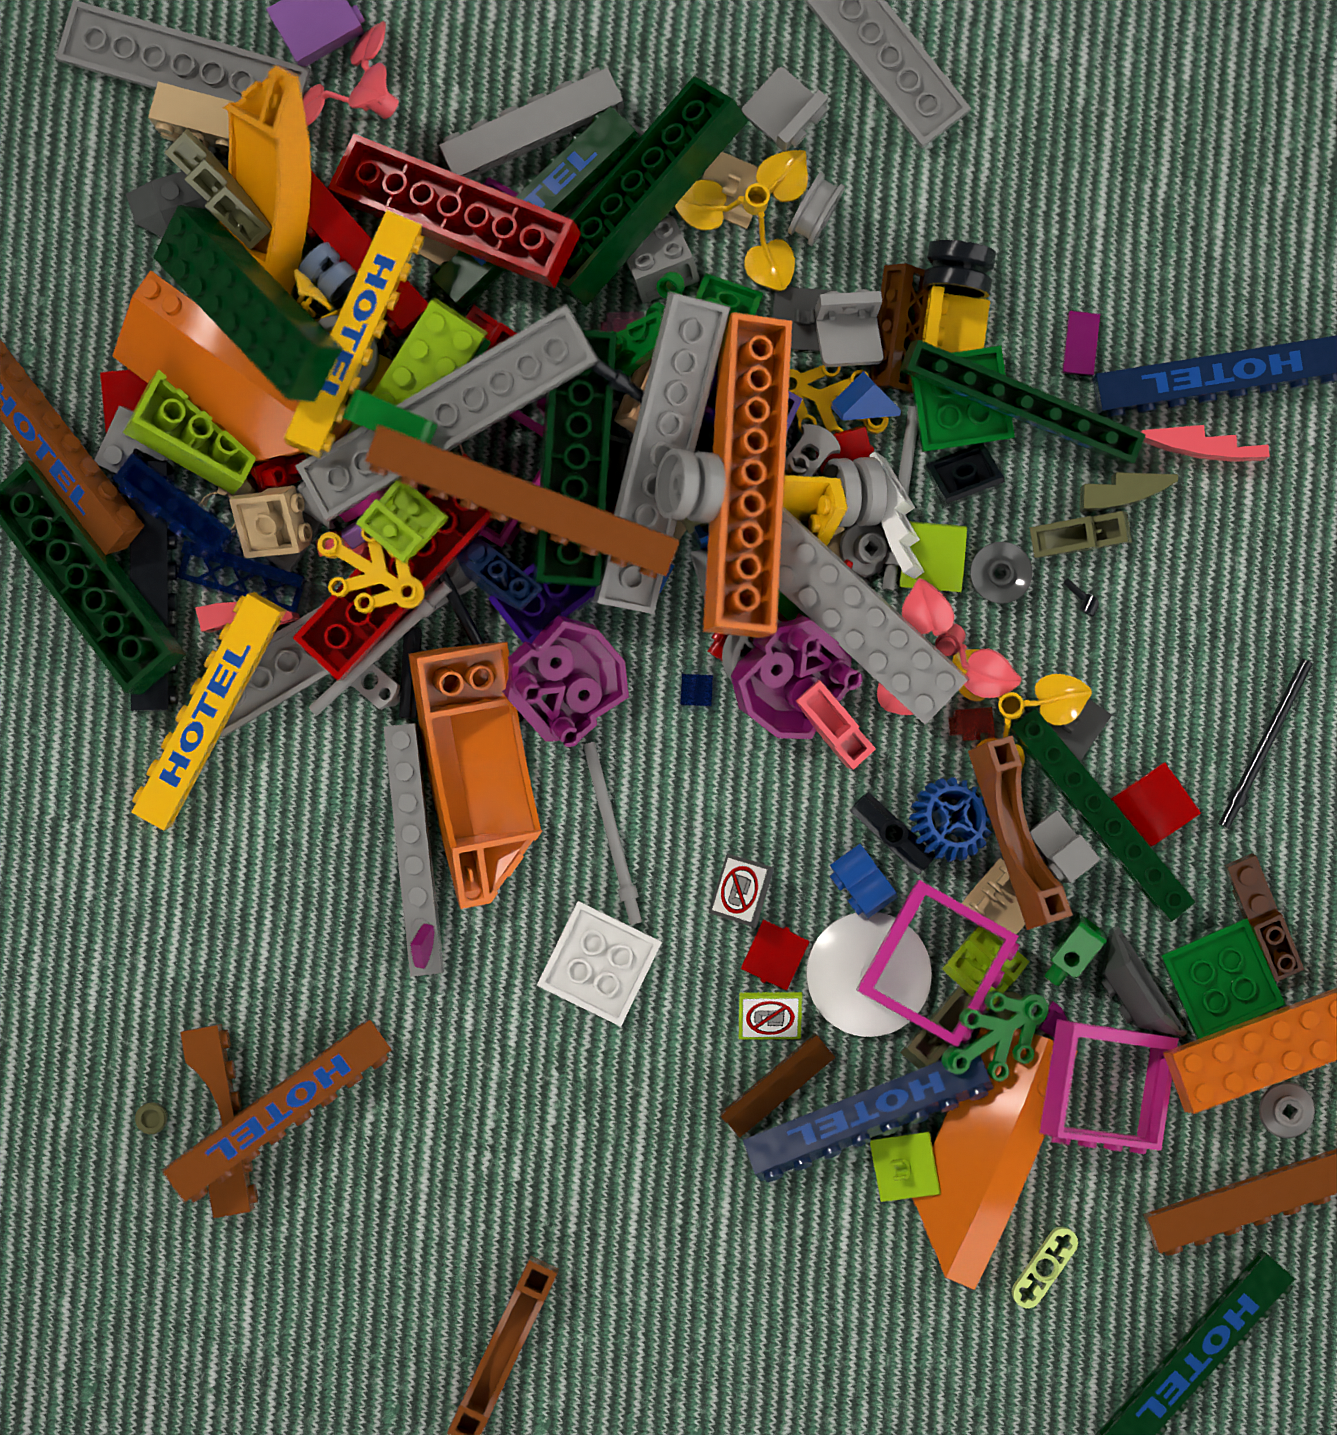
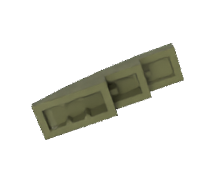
[164,129,272,250]

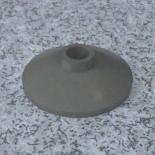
[970,542,1033,604]

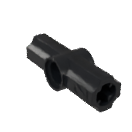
[849,791,935,875]

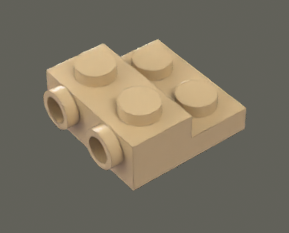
[229,485,312,558]

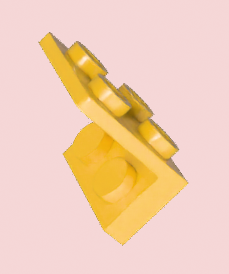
[922,286,990,353]
[783,475,848,546]

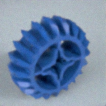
[909,777,992,862]

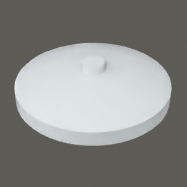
[806,912,932,1037]

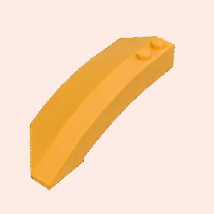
[220,65,311,295]

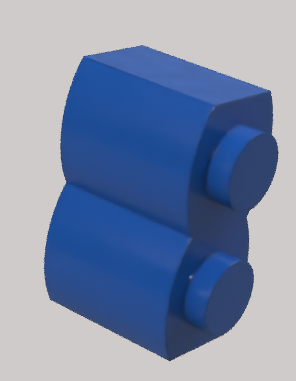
[830,844,898,919]

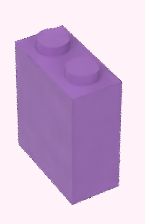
[266,0,365,67]

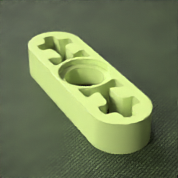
[1012,1227,1078,1308]

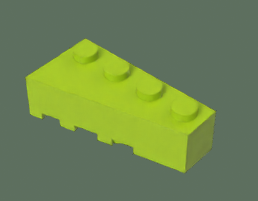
[122,369,256,495]

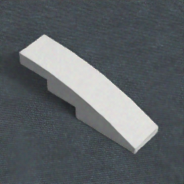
[869,452,924,579]

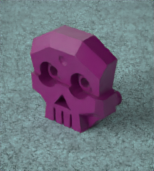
[730,613,862,739]
[502,616,629,747]

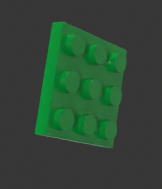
[910,346,1015,452]
[1160,918,1285,1039]

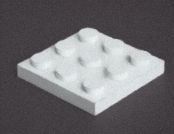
[537,901,662,1027]

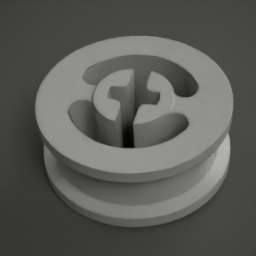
[787,172,845,246]

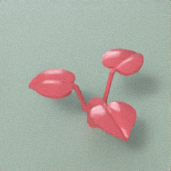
[302,21,399,126]
[877,578,1022,715]

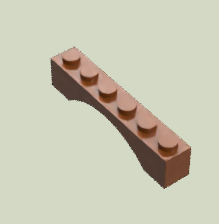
[968,736,1072,930]
[180,1023,258,1219]
[447,1255,559,1435]

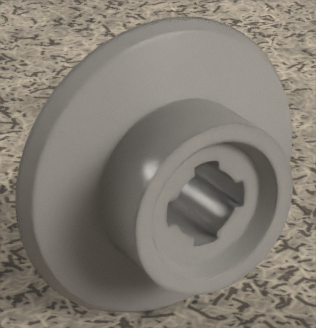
[839,523,889,576]
[1259,1082,1315,1139]

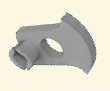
[784,424,841,477]
[350,663,400,710]

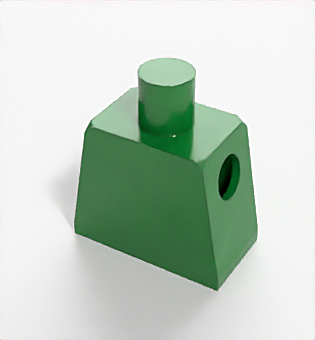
[1044,913,1107,987]

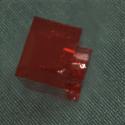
[947,707,995,741]

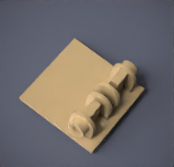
[961,857,1025,941]

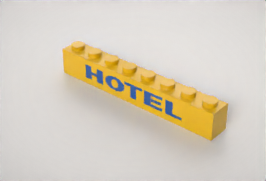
[284,210,425,459]
[131,592,287,831]

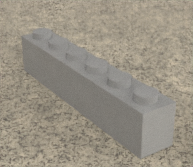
[439,67,624,179]

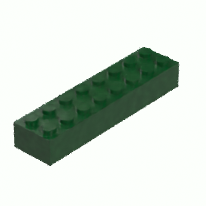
[556,76,749,307]
[153,205,342,402]
[533,329,617,588]
[0,460,186,695]

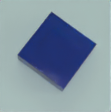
[680,674,713,707]

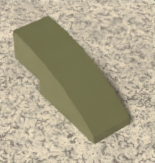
[1080,472,1178,512]
[1029,511,1132,558]
[900,986,974,1069]

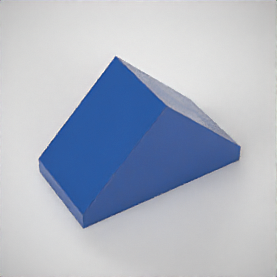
[831,371,901,421]

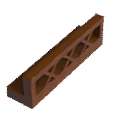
[869,263,929,393]
[720,1033,836,1138]

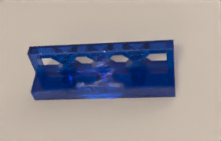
[177,540,307,613]

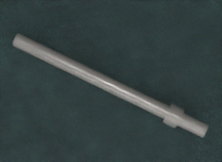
[882,406,918,591]
[309,581,452,716]
[583,742,642,925]

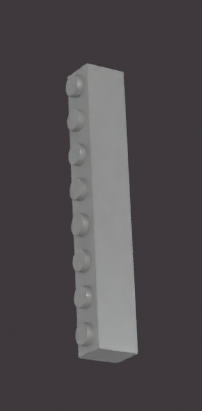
[384,723,444,977]

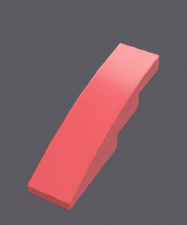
[1141,425,1270,462]

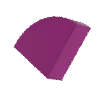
[410,923,434,969]
[1037,1001,1068,1037]

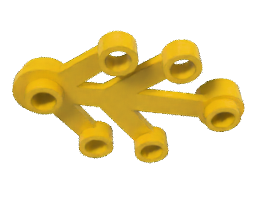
[789,365,889,434]
[317,529,424,613]

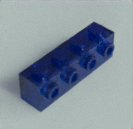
[112,453,238,557]

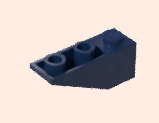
[456,536,543,611]

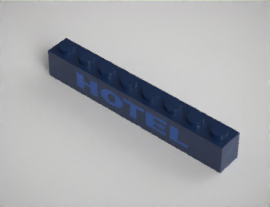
[1092,335,1337,418]
[743,1055,994,1182]

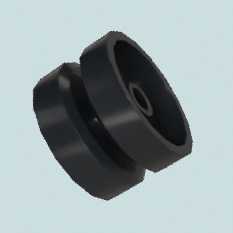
[922,240,996,299]

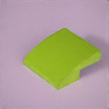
[356,478,449,564]
[899,521,967,592]
[942,925,1030,1011]

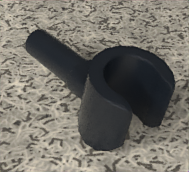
[1063,578,1099,617]

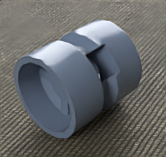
[299,242,358,303]

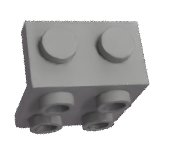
[742,67,828,152]
[814,289,883,367]

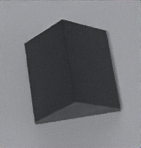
[926,443,1005,509]

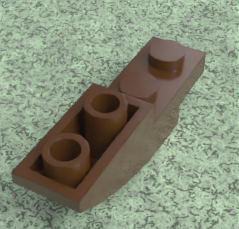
[1224,853,1304,982]

